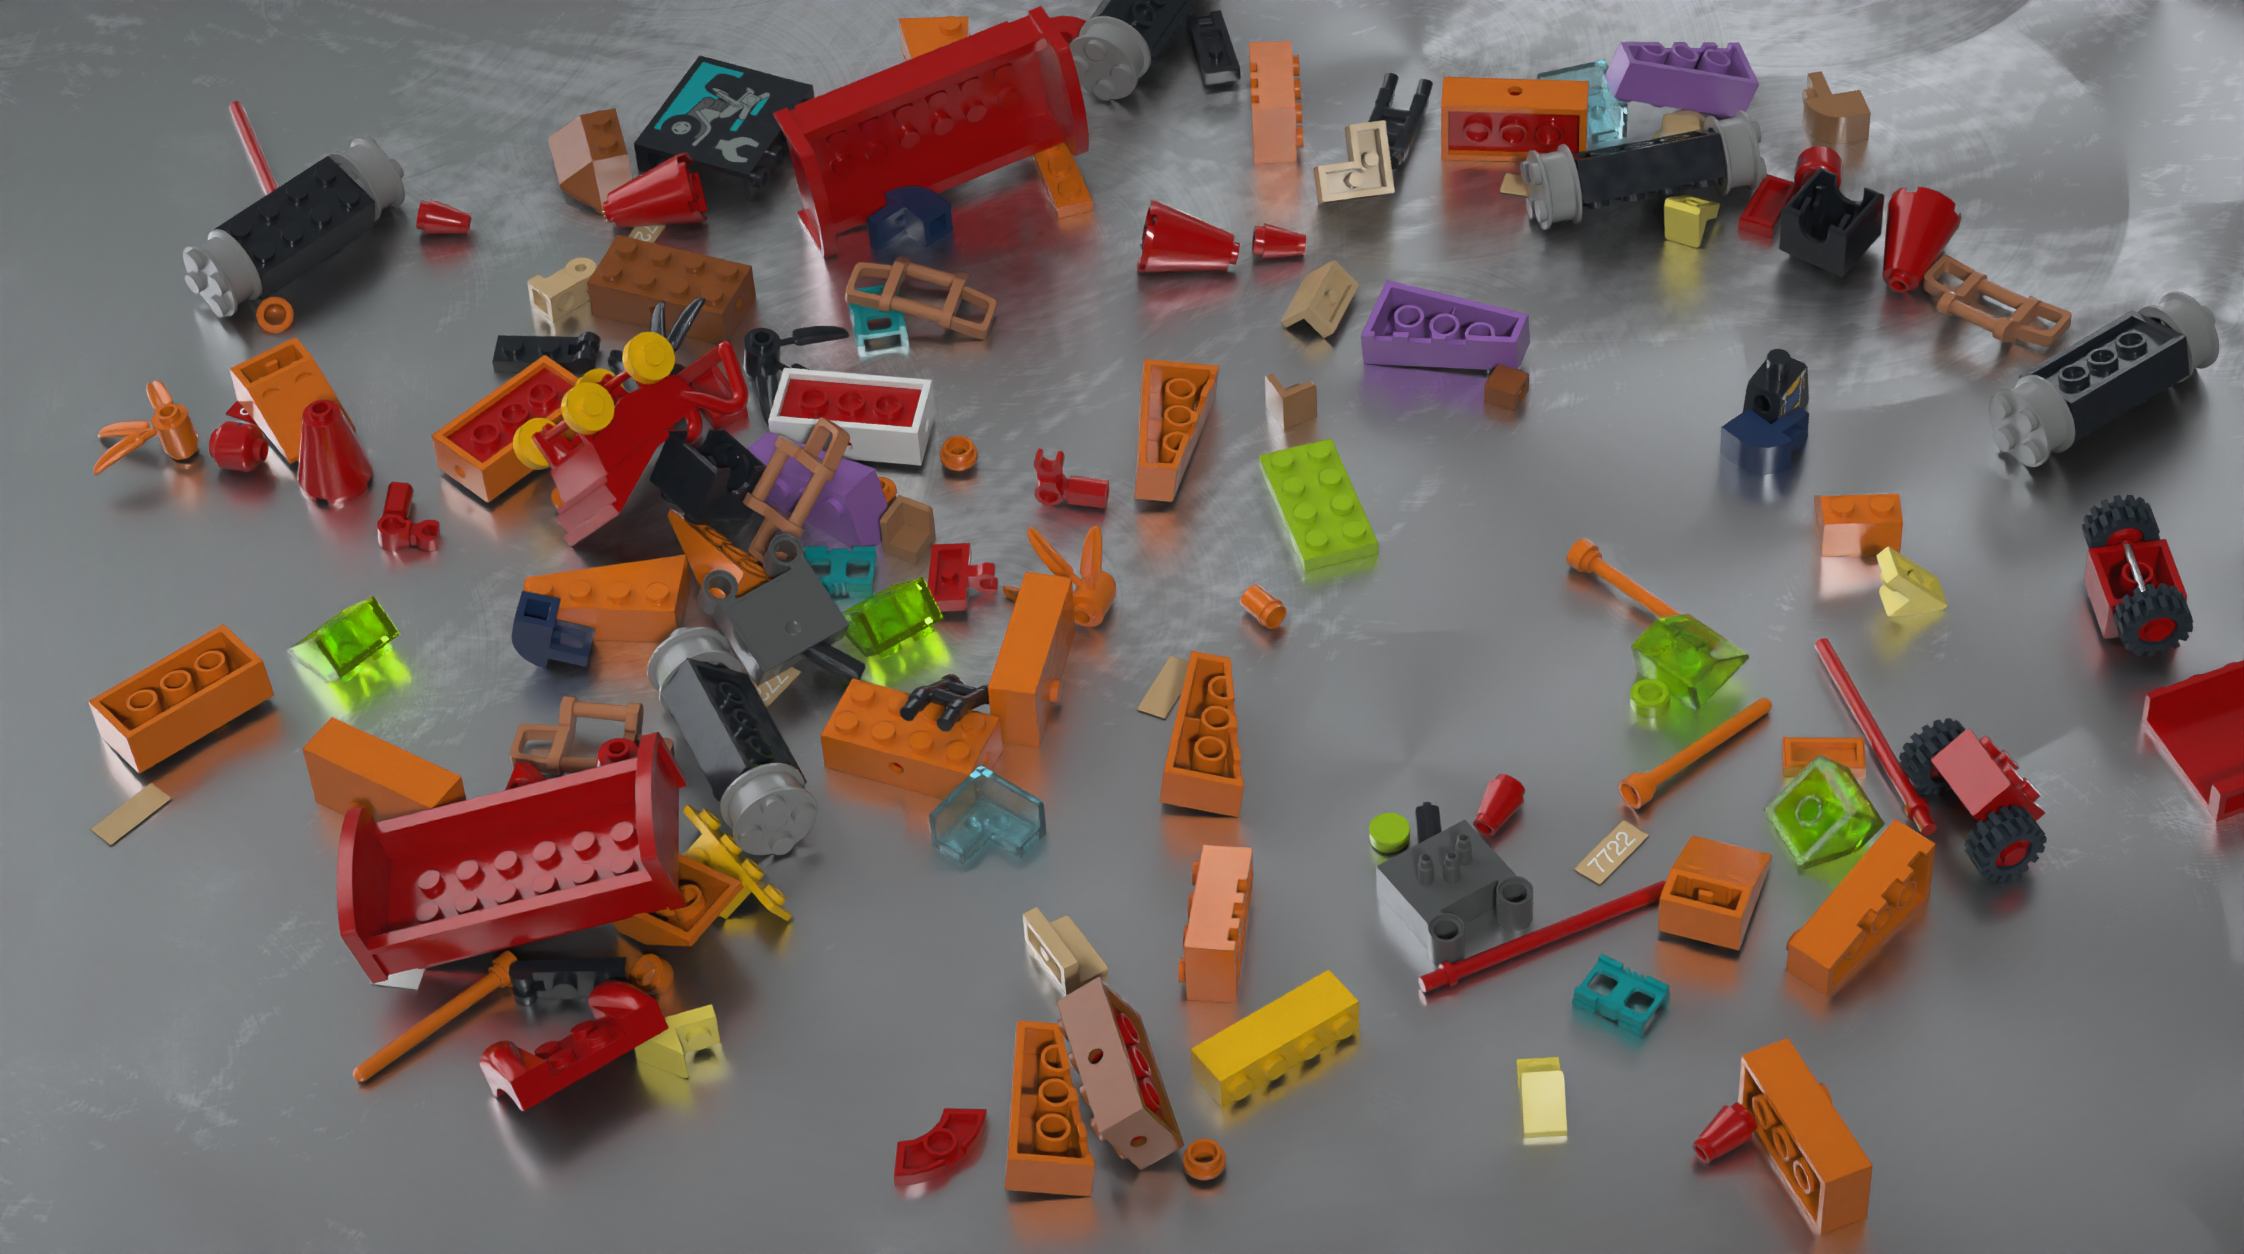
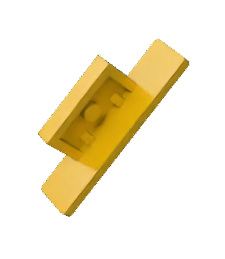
[682,804,793,921]

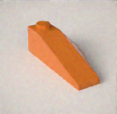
[667,509,773,599]

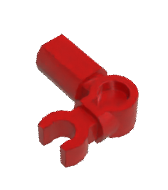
[1034,448,1110,508]
[377,482,440,551]

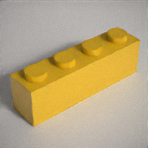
[1190,969,1359,1108]

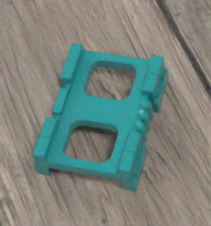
[848,285,908,347]
[804,546,878,598]
[1572,954,1670,1037]

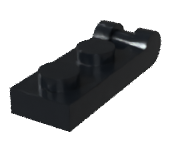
[1186,10,1241,85]
[492,332,601,374]
[509,957,631,1006]

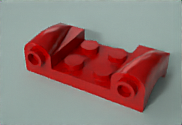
[480,979,669,1111]

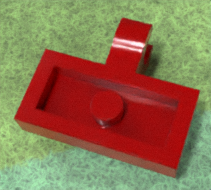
[926,543,998,612]

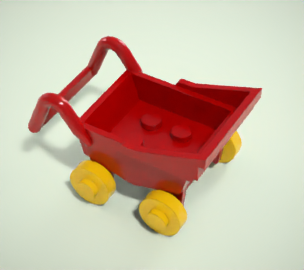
[513,332,749,547]

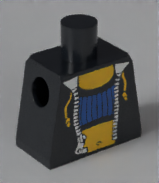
[1743,349,1809,424]

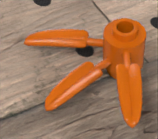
[93,380,199,475]
[1003,525,1116,627]

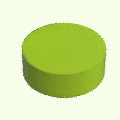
[1630,678,1670,717]
[1369,812,1410,853]

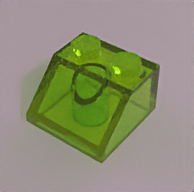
[841,577,944,659]
[287,596,400,683]
[1631,613,1749,712]
[1763,755,1885,870]

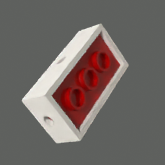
[768,368,935,465]

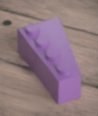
[1605,42,1759,118]
[1361,280,1530,370]
[747,431,888,548]

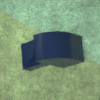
[867,186,953,252]
[1720,406,1809,475]
[511,591,596,668]

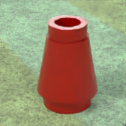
[416,199,472,235]
[1252,223,1306,260]
[1473,774,1525,836]
[1692,1102,1758,1163]

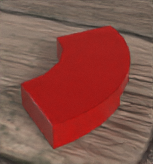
[894,1108,988,1186]

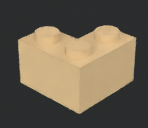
[1313,120,1395,204]

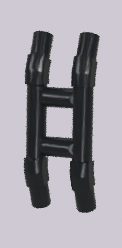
[1368,73,1433,170]
[900,674,989,732]

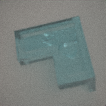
[1536,59,1628,145]
[929,765,1046,865]

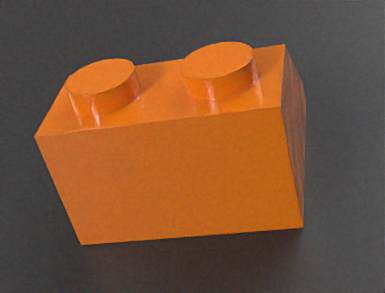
[1814,493,1903,557]

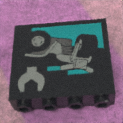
[634,55,814,202]

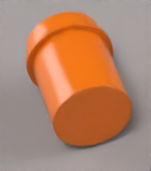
[1240,584,1287,629]

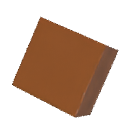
[1484,363,1529,411]

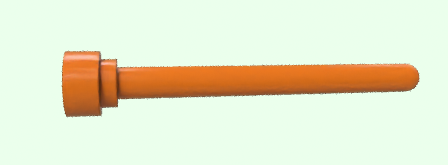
[1566,538,1722,654]
[1619,698,1772,809]
[353,950,519,1082]

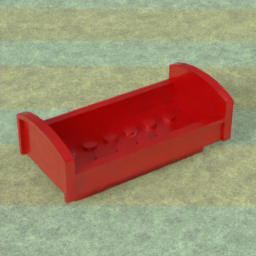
[773,6,1089,259]
[337,732,687,984]

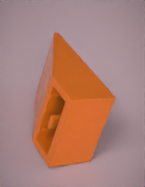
[230,337,356,464]
[1658,835,1772,950]

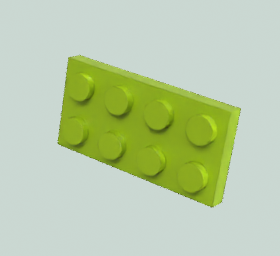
[1259,438,1379,572]

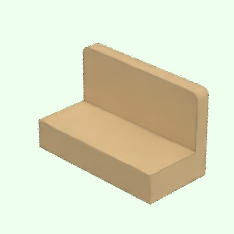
[1281,260,1360,338]
[1023,907,1108,995]

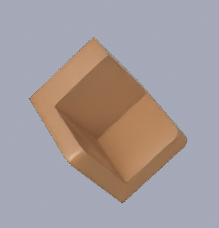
[1265,374,1317,430]
[880,495,936,564]

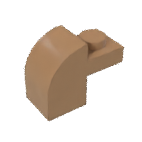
[1802,71,1871,144]

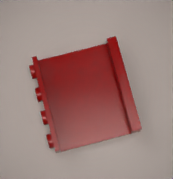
[2142,660,2244,822]

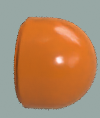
[256,297,294,333]
[631,954,674,996]

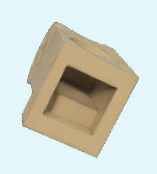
[527,257,597,323]

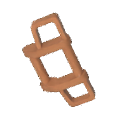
[1923,255,2072,347]
[845,256,997,340]
[743,417,850,564]
[510,696,675,776]

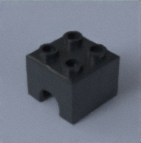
[1779,167,1884,277]
[649,429,767,525]

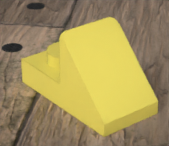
[1664,194,1720,248]
[1876,547,1948,617]
[634,1004,720,1078]
[1516,1057,1567,1138]

